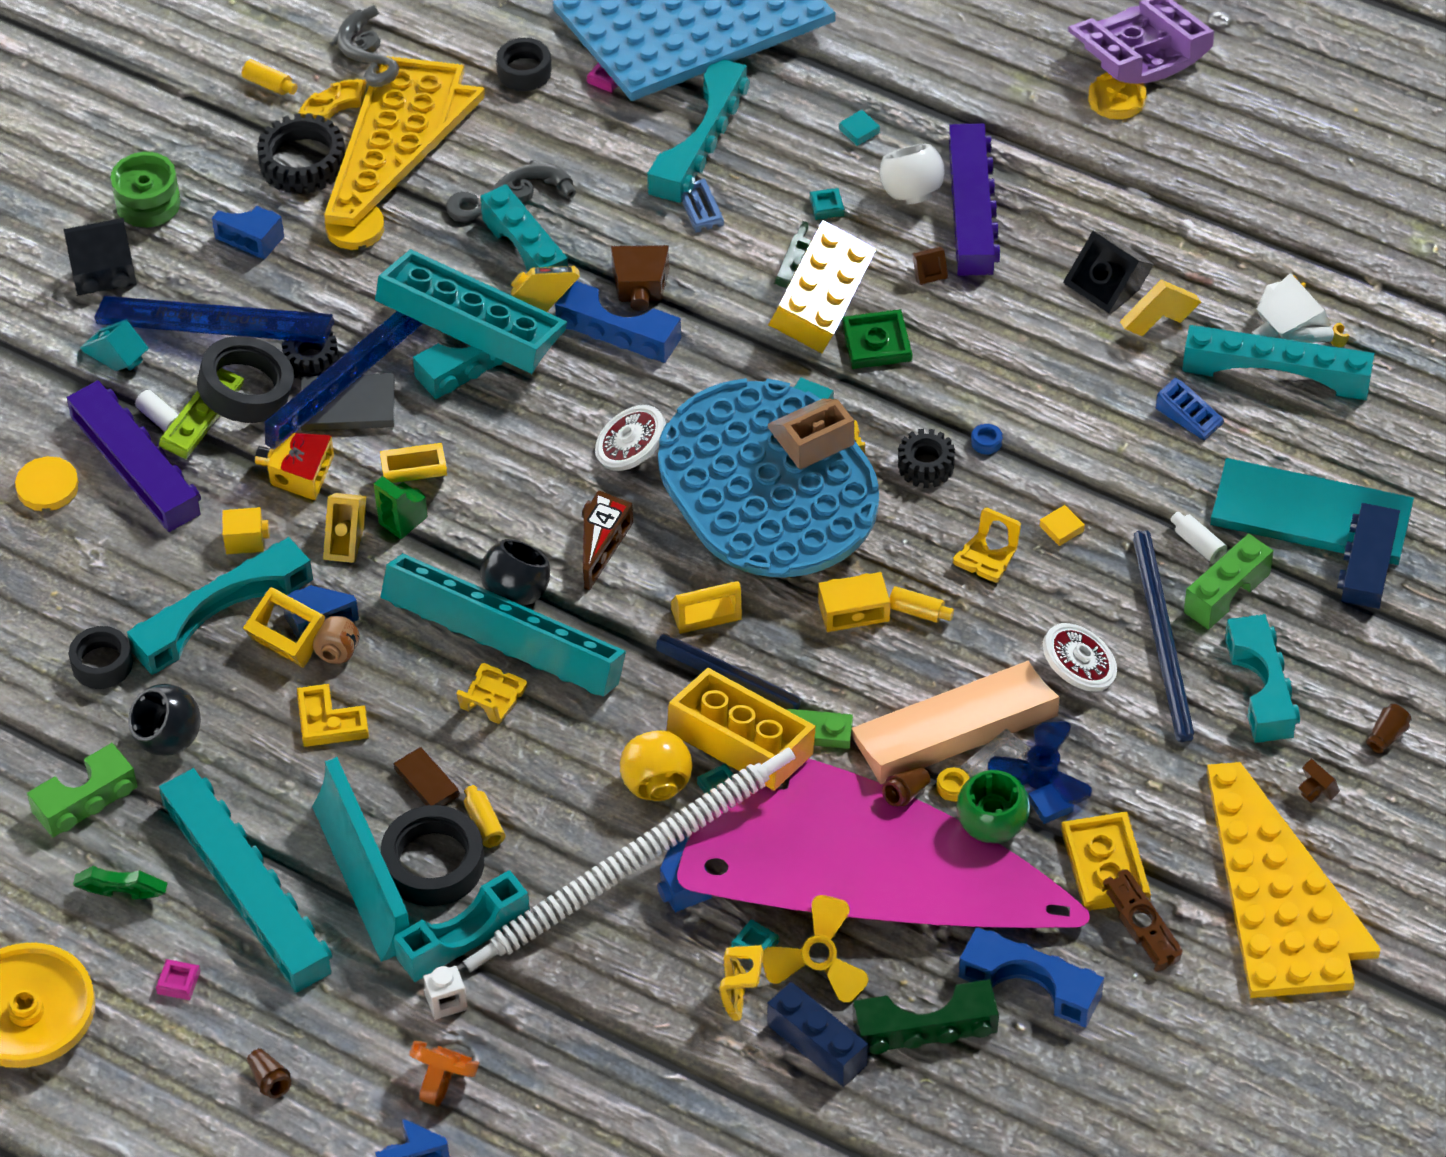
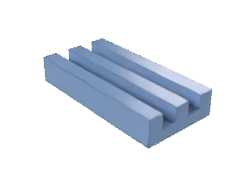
[682,179,724,233]

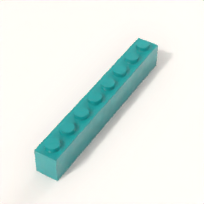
[380,553,626,697]
[159,768,333,993]

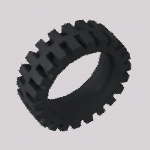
[257,113,345,194]

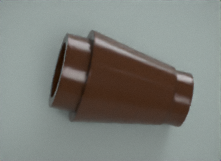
[1366,704,1412,753]
[882,767,931,807]
[247,1048,292,1099]

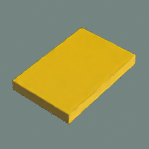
[1061,812,1151,911]

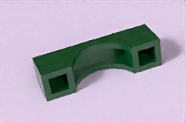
[853,979,999,1054]

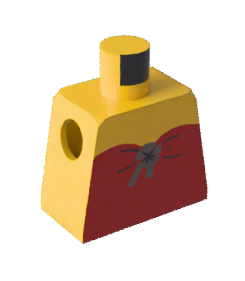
[255,432,334,500]

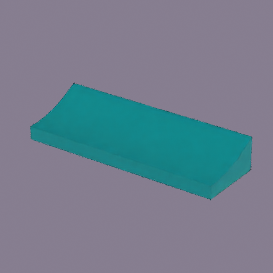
[375,249,567,374]
[1210,458,1414,565]
[312,757,410,962]

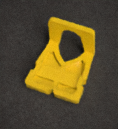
[953,508,1021,583]
[456,663,528,724]
[719,945,763,1021]

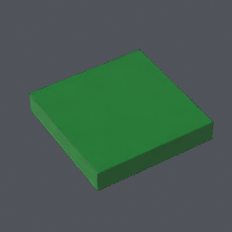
[841,309,913,369]

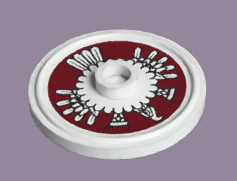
[595,405,666,471]
[1043,623,1117,692]

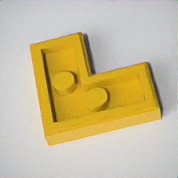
[1120,279,1201,337]
[297,684,369,747]

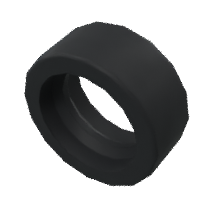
[496,37,552,91]
[68,626,133,689]

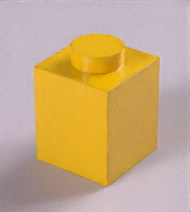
[222,507,270,555]

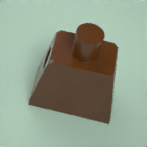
[611,245,669,311]

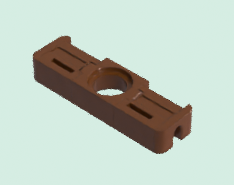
[1102,869,1183,972]

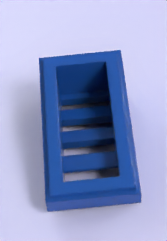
[1155,377,1224,441]

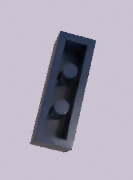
[1337,503,1400,609]
[767,982,868,1088]

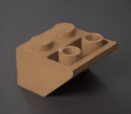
[768,399,854,470]

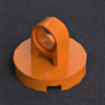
[409,1041,480,1107]

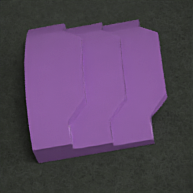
[1068,0,1214,84]

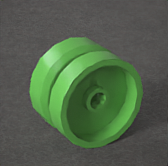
[110,152,181,228]

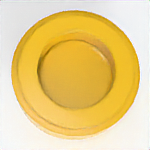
[937,767,970,801]

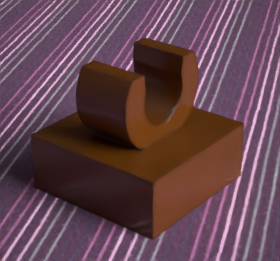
[912,247,948,285]
[1298,758,1340,803]

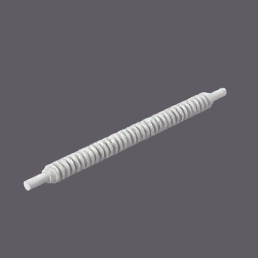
[463,747,796,972]

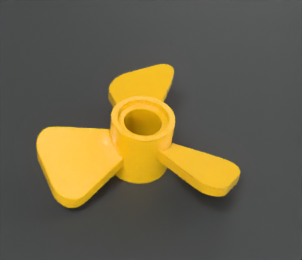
[762,895,868,1003]

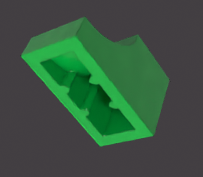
[373,476,428,539]

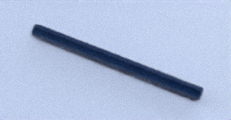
[1133,530,1194,743]

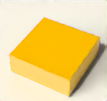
[1039,505,1085,546]

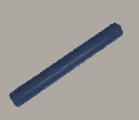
[656,633,801,710]

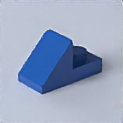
[375,1119,450,1157]

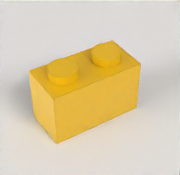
[818,572,890,632]

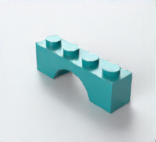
[480,184,568,272]
[413,343,505,399]
[1225,614,1300,743]
[393,870,530,982]

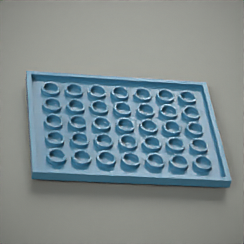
[553,0,836,101]

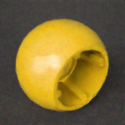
[619,731,692,801]

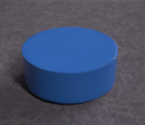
[971,424,1003,455]

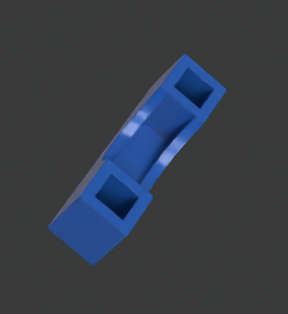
[555,281,681,363]
[958,927,1104,1028]

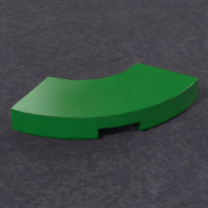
[73,866,168,899]

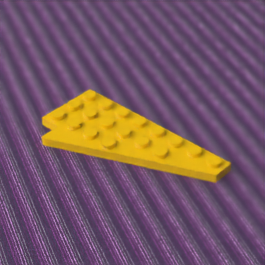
[324,56,485,227]
[1206,762,1380,998]

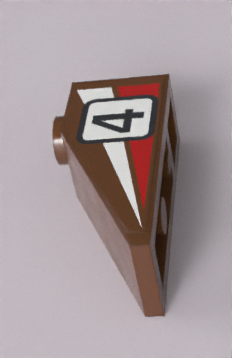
[582,490,633,591]

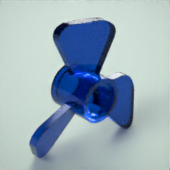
[987,721,1092,804]

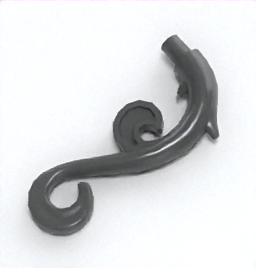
[330,4,399,87]
[446,160,576,222]

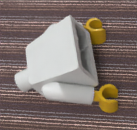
[1251,273,1350,347]

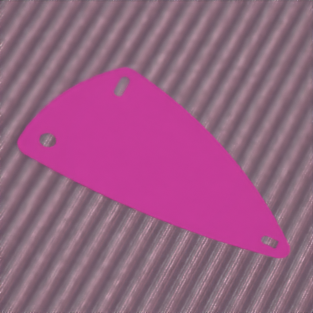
[677,759,1090,928]

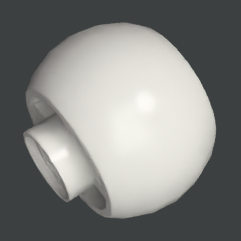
[879,144,944,204]

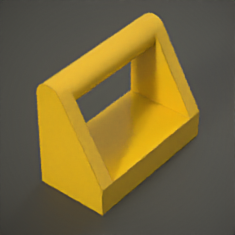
[379,443,447,483]
[671,581,742,634]
[243,587,325,668]

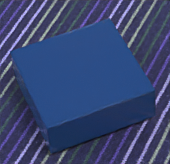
[1028,781,1074,824]

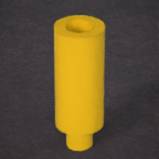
[241,59,298,95]
[889,586,954,623]
[463,785,506,848]

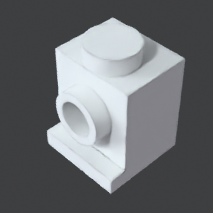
[423,966,468,1020]

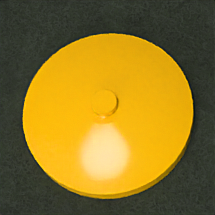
[0,943,95,1068]

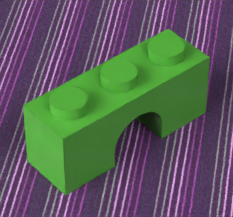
[1184,533,1274,630]
[27,743,138,838]

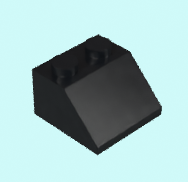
[63,218,137,296]
[1063,231,1154,314]

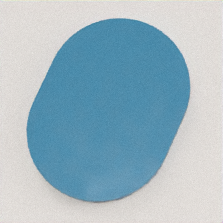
[658,379,879,577]

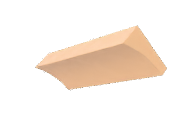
[851,660,1060,784]

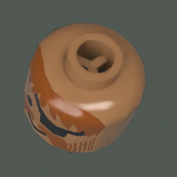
[313,616,360,664]

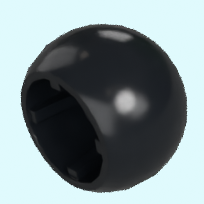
[480,539,550,606]
[128,684,201,756]

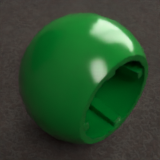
[956,770,1030,844]

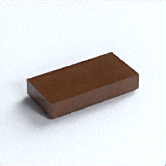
[394,747,460,806]

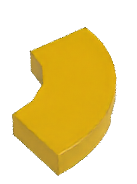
[298,79,367,121]

